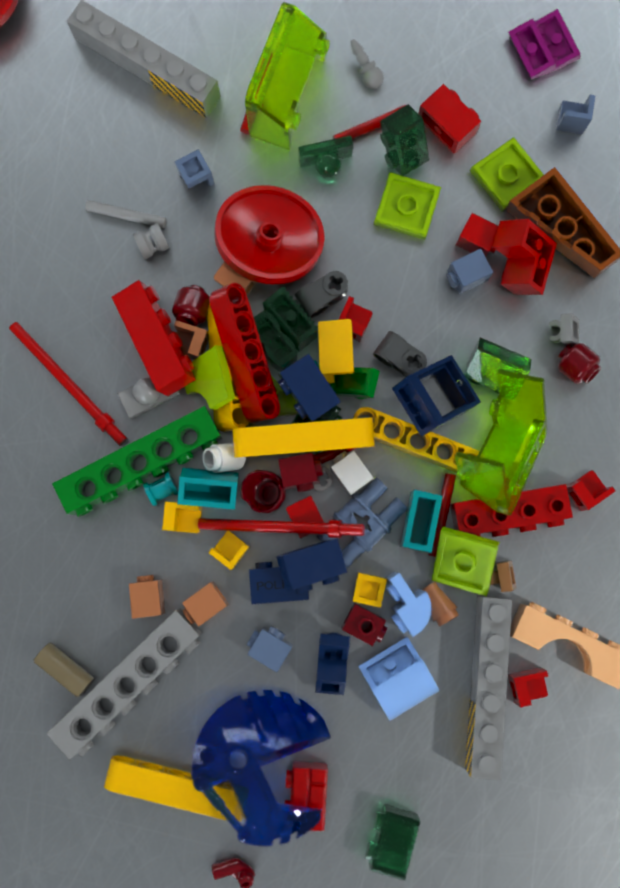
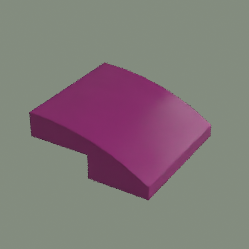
[508,9,581,79]

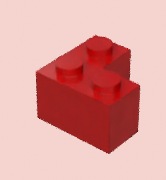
[493,219,557,295]

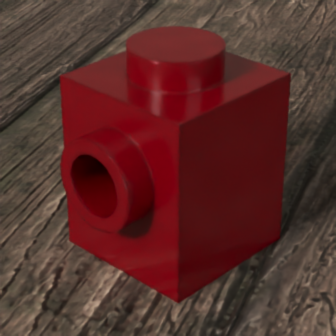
[278,453,324,492]
[341,602,388,647]

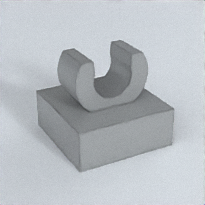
[549,313,579,347]

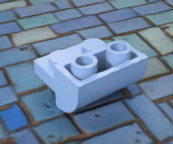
[385,572,431,637]
[358,637,439,721]

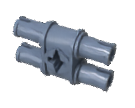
[316,477,408,569]

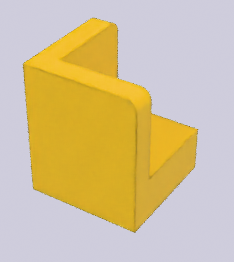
[162,502,202,533]
[208,531,250,570]
[352,572,387,608]

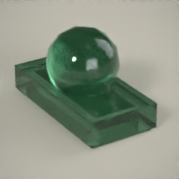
[298,136,353,178]

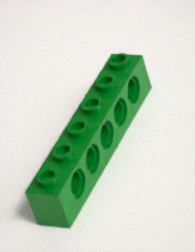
[52,406,223,517]

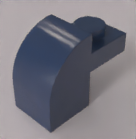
[315,633,350,695]

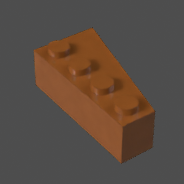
[506,167,620,278]

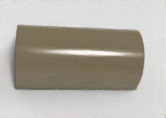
[33,642,95,697]

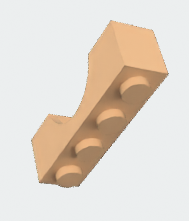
[510,602,620,689]

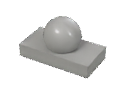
[117,377,180,419]

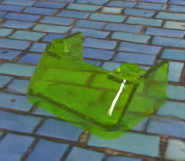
[245,2,330,151]
[455,370,547,516]

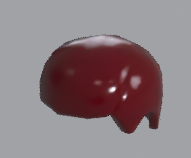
[241,470,286,513]

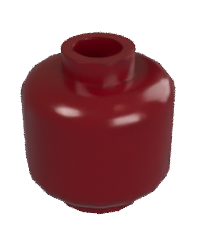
[172,285,210,326]
[558,343,601,384]

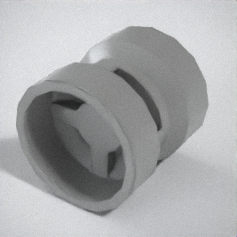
[133,223,169,259]

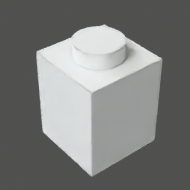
[330,451,374,496]

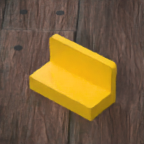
[318,319,354,383]

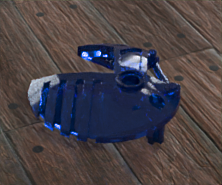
[192,690,331,847]

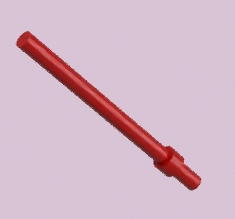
[9,322,128,446]
[198,518,365,538]

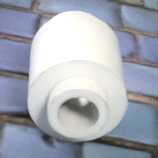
[203,443,246,473]

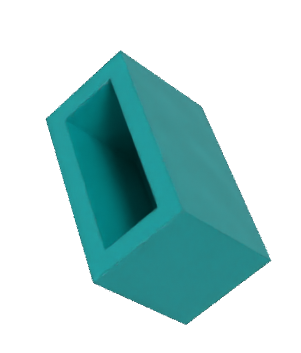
[177,467,239,510]
[399,490,443,553]

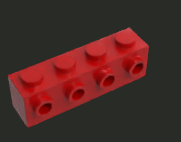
[111,280,196,396]
[450,484,573,537]

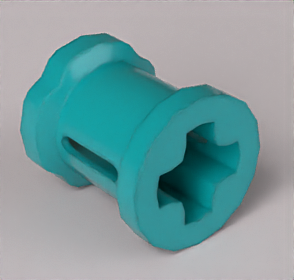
[143,472,178,506]

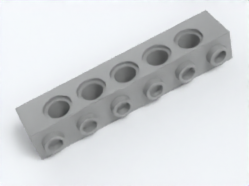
[46,608,202,760]

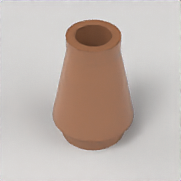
[422,582,459,627]

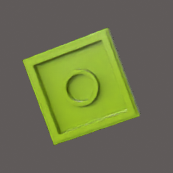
[470,137,544,212]
[374,172,441,240]
[431,526,500,597]

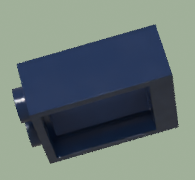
[392,355,481,437]

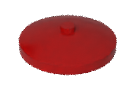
[214,185,325,284]

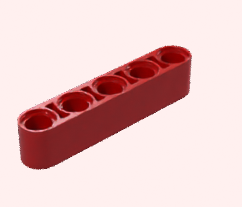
[209,283,280,423]

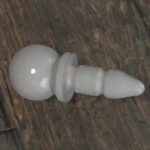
[351,39,384,89]

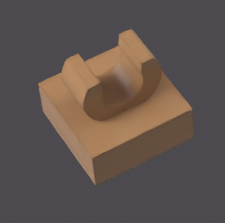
[490,560,517,592]

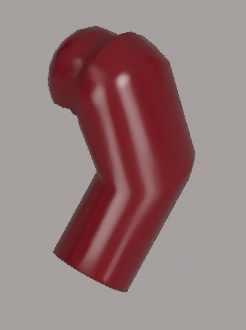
[212,858,255,888]

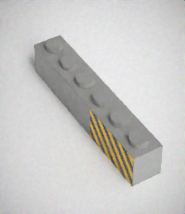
[67,0,221,118]
[465,595,512,780]

